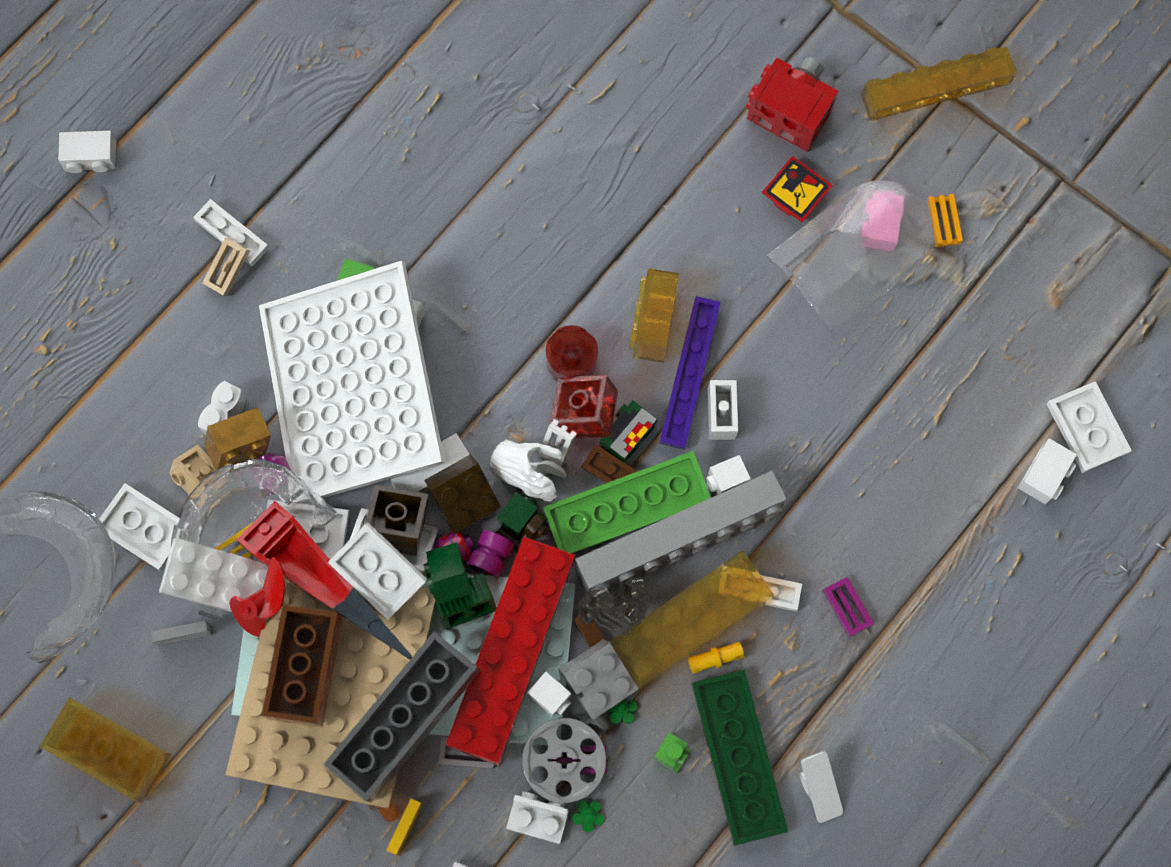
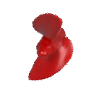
[229,557,285,637]

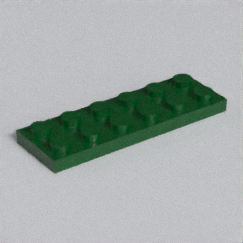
[691,669,788,846]

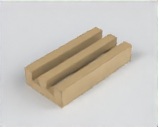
[202,238,251,296]

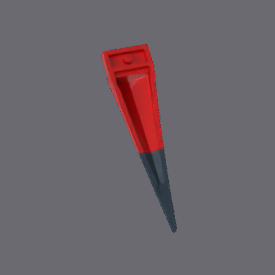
[236,501,412,659]

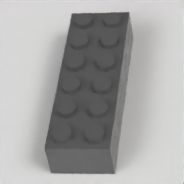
[323,631,481,802]

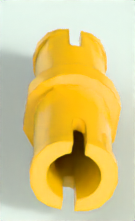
[687,641,744,674]

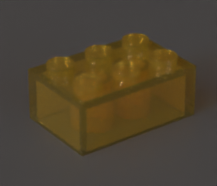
[629,268,679,363]

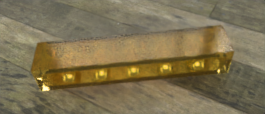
[861,47,1017,121]

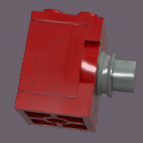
[746,57,839,152]

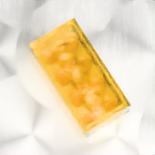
[39,697,171,803]

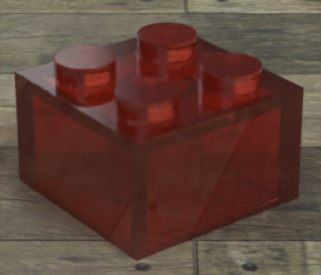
[550,375,618,438]

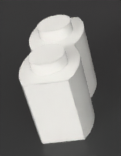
[198,381,246,435]

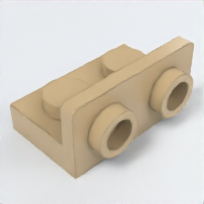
[169,444,233,510]

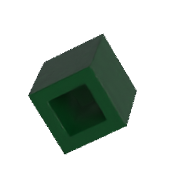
[497,493,538,538]

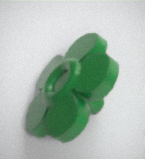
[607,697,637,724]
[572,800,604,832]

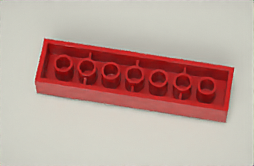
[446,537,575,766]

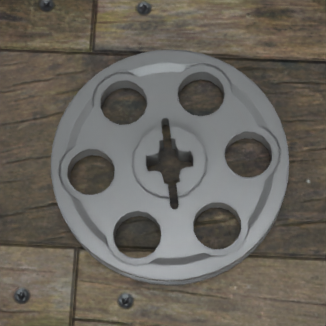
[522,718,606,803]

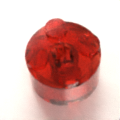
[546,325,598,385]

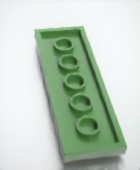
[543,451,711,554]

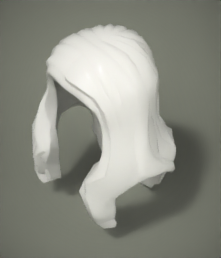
[490,440,567,501]

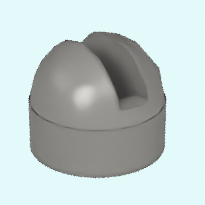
[585,714,608,737]

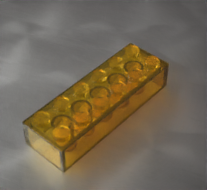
[609,550,774,691]

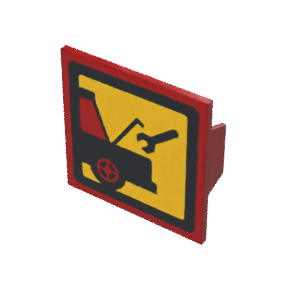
[762,156,833,223]

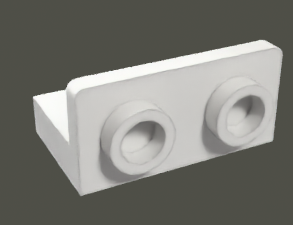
[506,792,569,844]

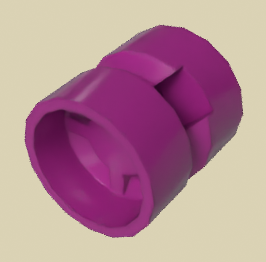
[467,530,514,579]

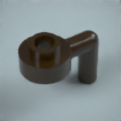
[496,512,548,551]

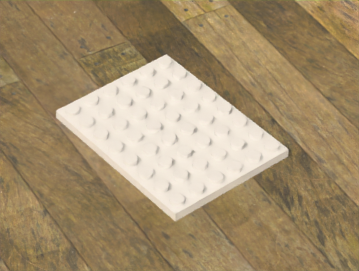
[259,261,445,504]

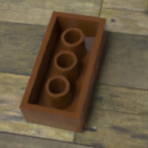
[262,605,343,728]

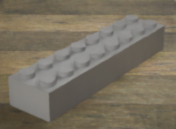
[575,471,787,599]

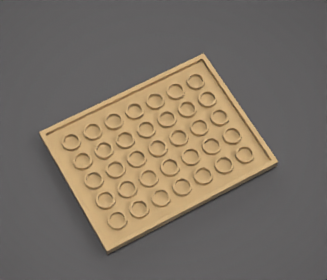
[225,579,436,809]

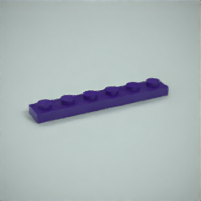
[659,296,721,450]

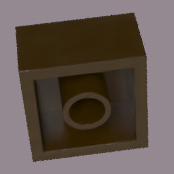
[424,454,501,534]
[365,485,428,556]

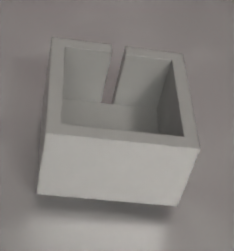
[558,639,638,720]

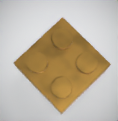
[204,407,271,473]

